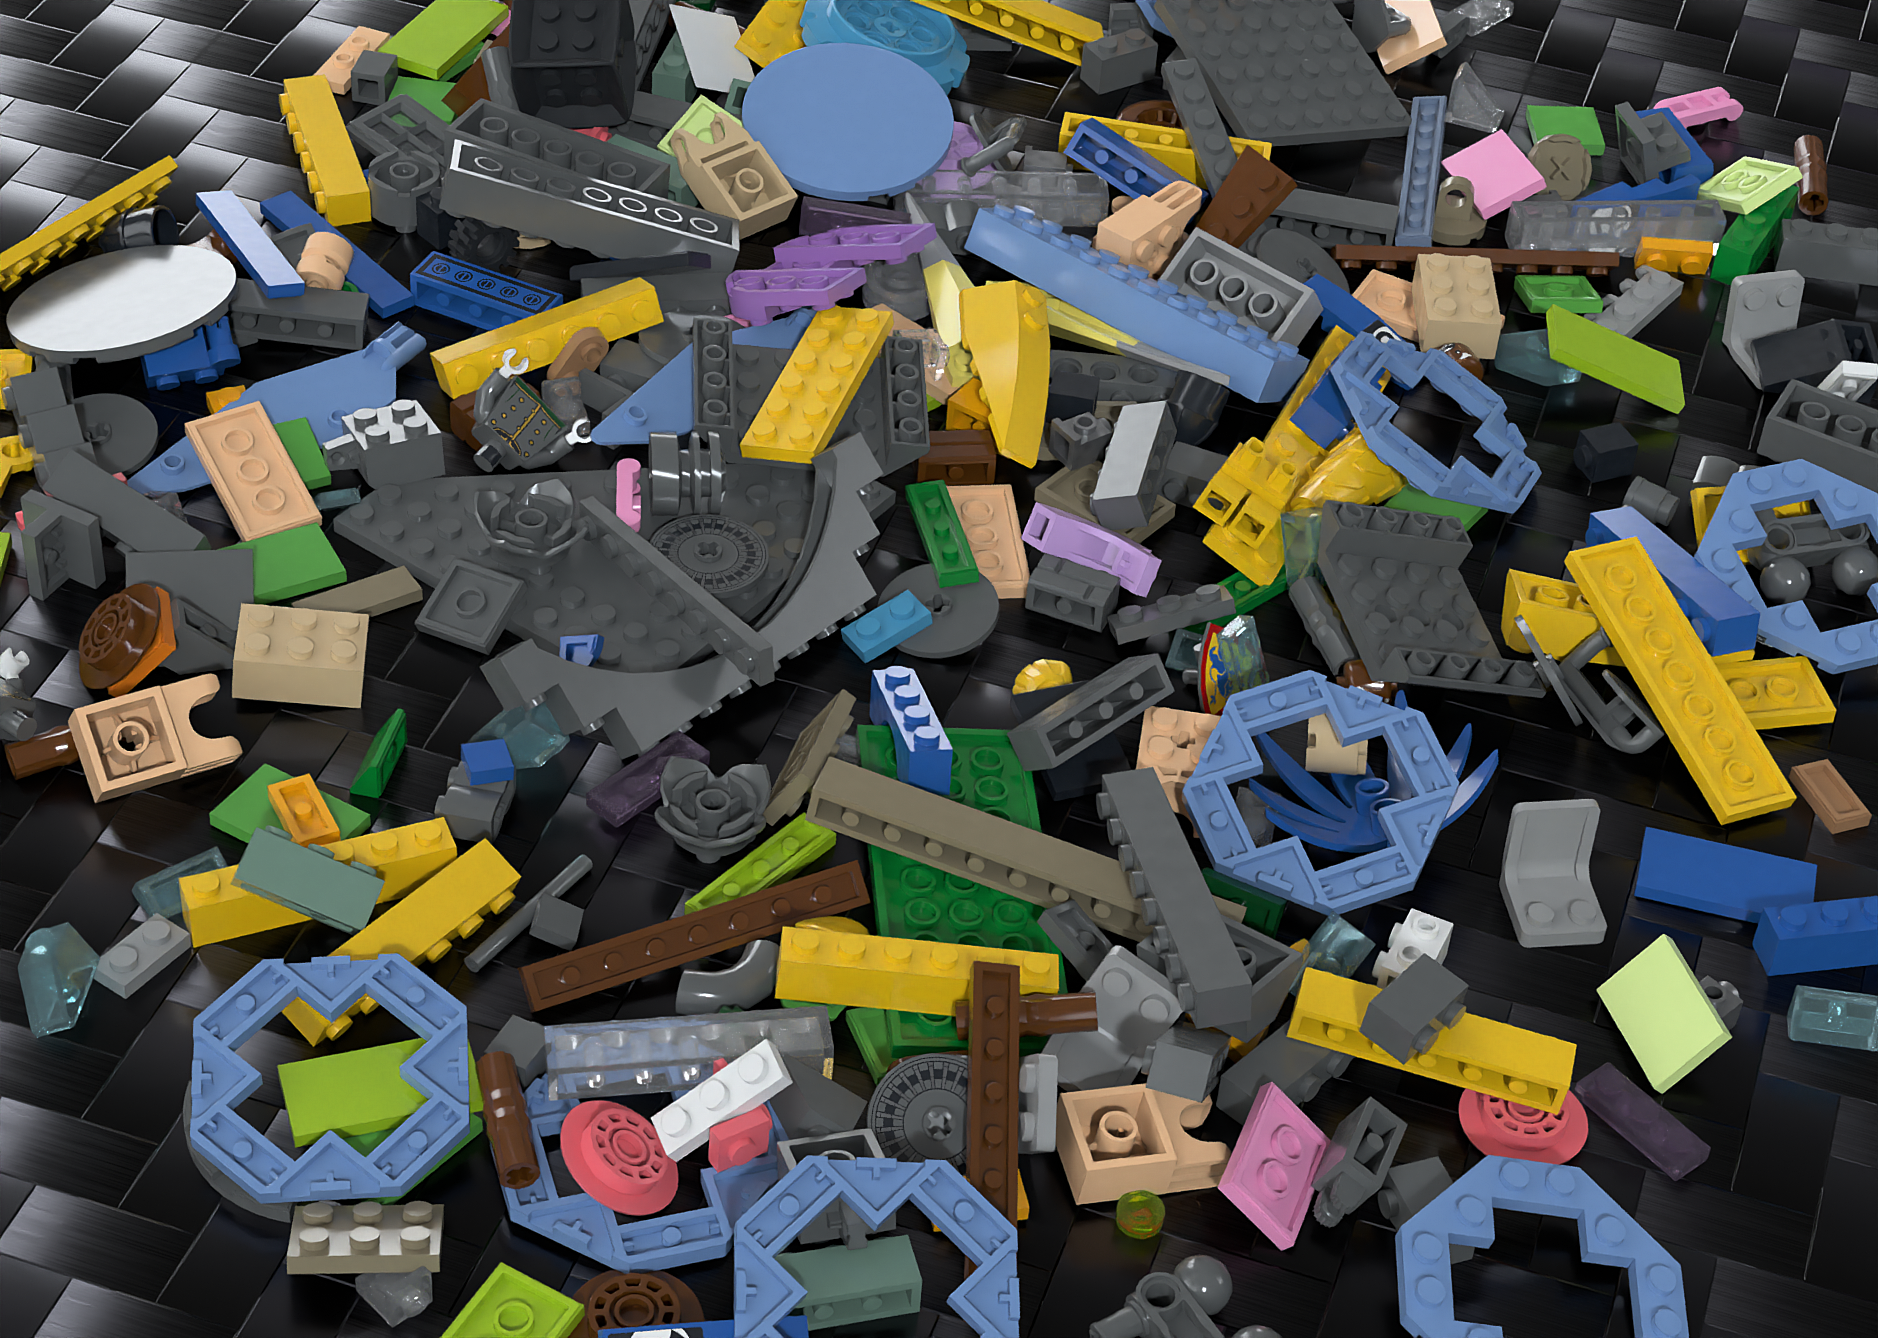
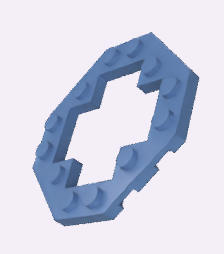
[1330,331,1542,514]
[1694,459,1878,674]
[1182,670,1459,917]
[190,953,470,1204]
[490,1029,789,1274]
[734,1155,1020,1338]
[1395,1155,1689,1338]

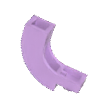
[1021,502,1162,597]

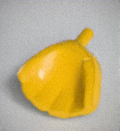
[1012,659,1073,695]

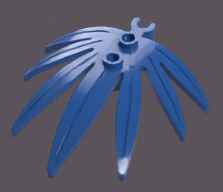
[1248,690,1499,853]

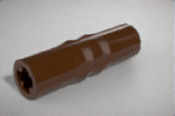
[1793,135,1829,215]
[4,724,133,780]
[955,991,1098,1041]
[475,1051,540,1189]

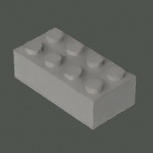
[1159,227,1323,347]

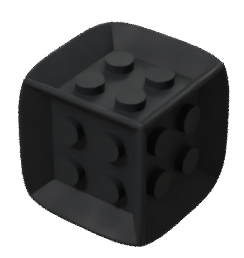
[509,0,636,129]

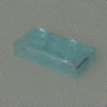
[1216,615,1270,694]

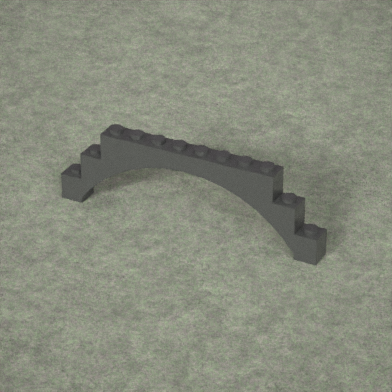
[480,432,884,759]

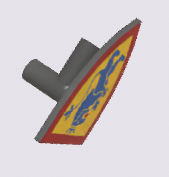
[1182,623,1257,716]

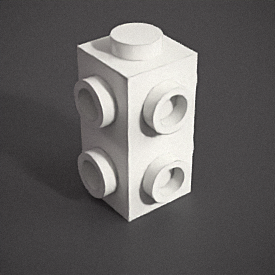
[1372,908,1454,989]

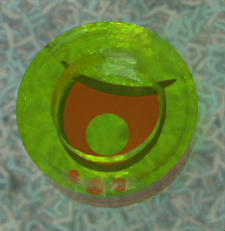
[1116,1190,1165,1239]

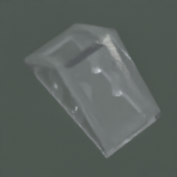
[1446,62,1504,133]

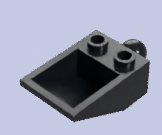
[1750,319,1878,404]

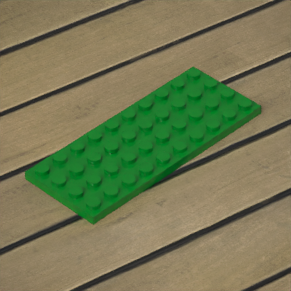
[855,725,1068,1058]

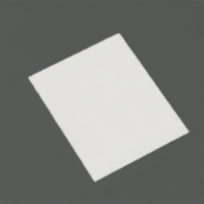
[669,4,755,93]

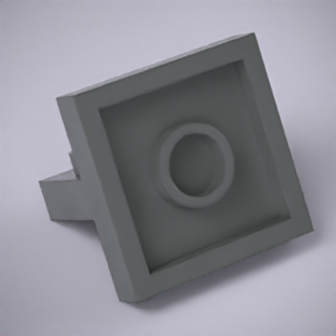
[1615,101,1691,185]
[21,489,106,601]

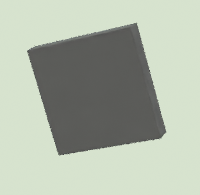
[415,557,528,655]

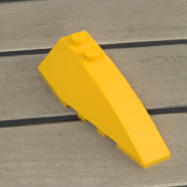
[959,280,1050,469]
[1501,569,1755,667]

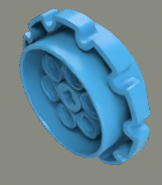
[800,0,970,95]

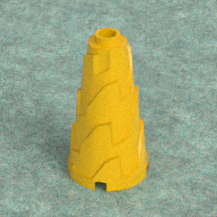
[1290,426,1409,531]

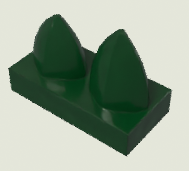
[1201,867,1287,940]

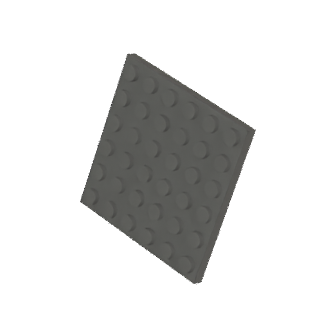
[1154,0,1412,147]

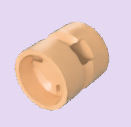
[295,232,354,290]

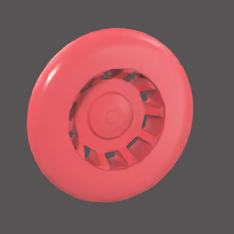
[1459,1089,1588,1165]
[560,1100,678,1216]

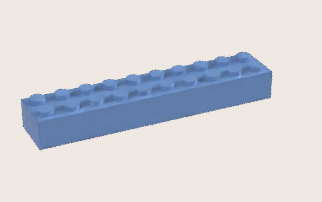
[964,204,1309,403]

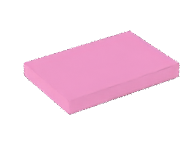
[1441,129,1547,220]
[1218,1082,1331,1251]

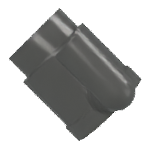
[1621,476,1680,526]

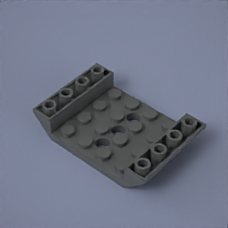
[693,317,930,477]
[1317,500,1546,698]

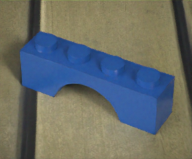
[869,666,953,796]

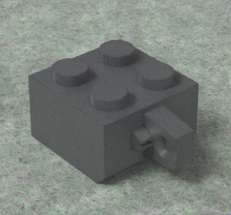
[322,400,446,490]
[777,1128,896,1250]

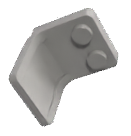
[1722,270,1805,390]
[1499,799,1607,948]
[1040,946,1183,1092]
[927,1054,1058,1154]

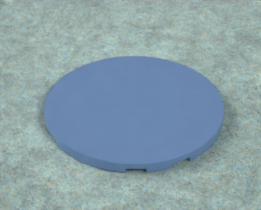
[741,43,954,201]

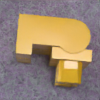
[1193,437,1300,550]

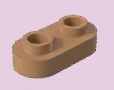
[547,327,609,395]

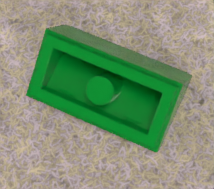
[349,709,407,798]

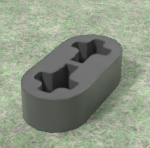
[1431,11,1470,58]

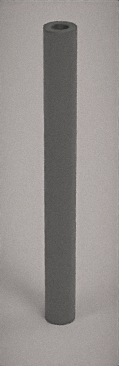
[464,854,593,972]

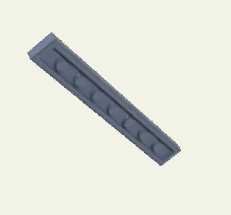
[1395,96,1447,247]

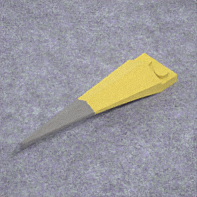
[904,192,981,387]
[986,281,1230,386]

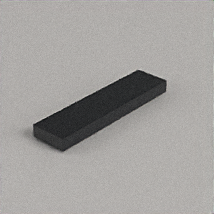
[570,251,711,282]

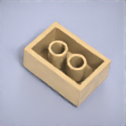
[1411,253,1502,359]
[232,603,369,708]

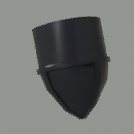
[98,205,180,253]
[1163,370,1231,448]

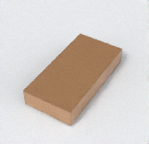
[1789,759,1872,834]

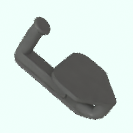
[1331,0,1411,53]
[961,110,1028,177]
[1558,626,1665,754]

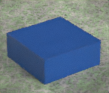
[461,739,514,786]

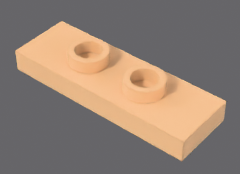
[313,26,390,95]

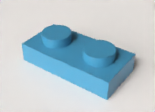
[841,590,933,664]

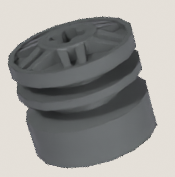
[649,431,726,516]

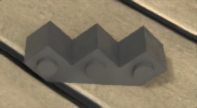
[1,366,97,487]

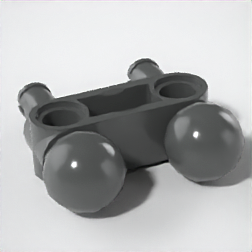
[1747,508,1878,605]
[1089,1254,1282,1338]

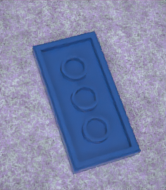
[1634,827,1817,924]

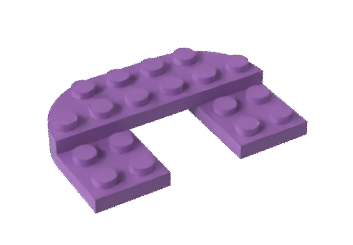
[725,223,937,326]

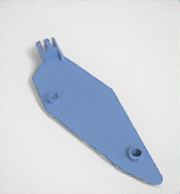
[590,306,817,445]
[127,321,427,496]

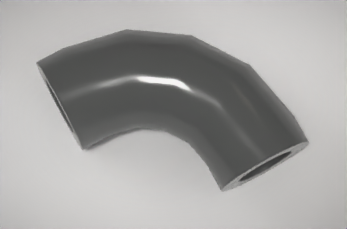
[676,940,780,1018]

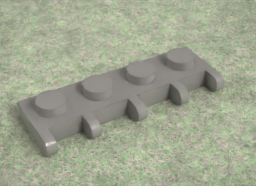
[1583,265,1684,339]

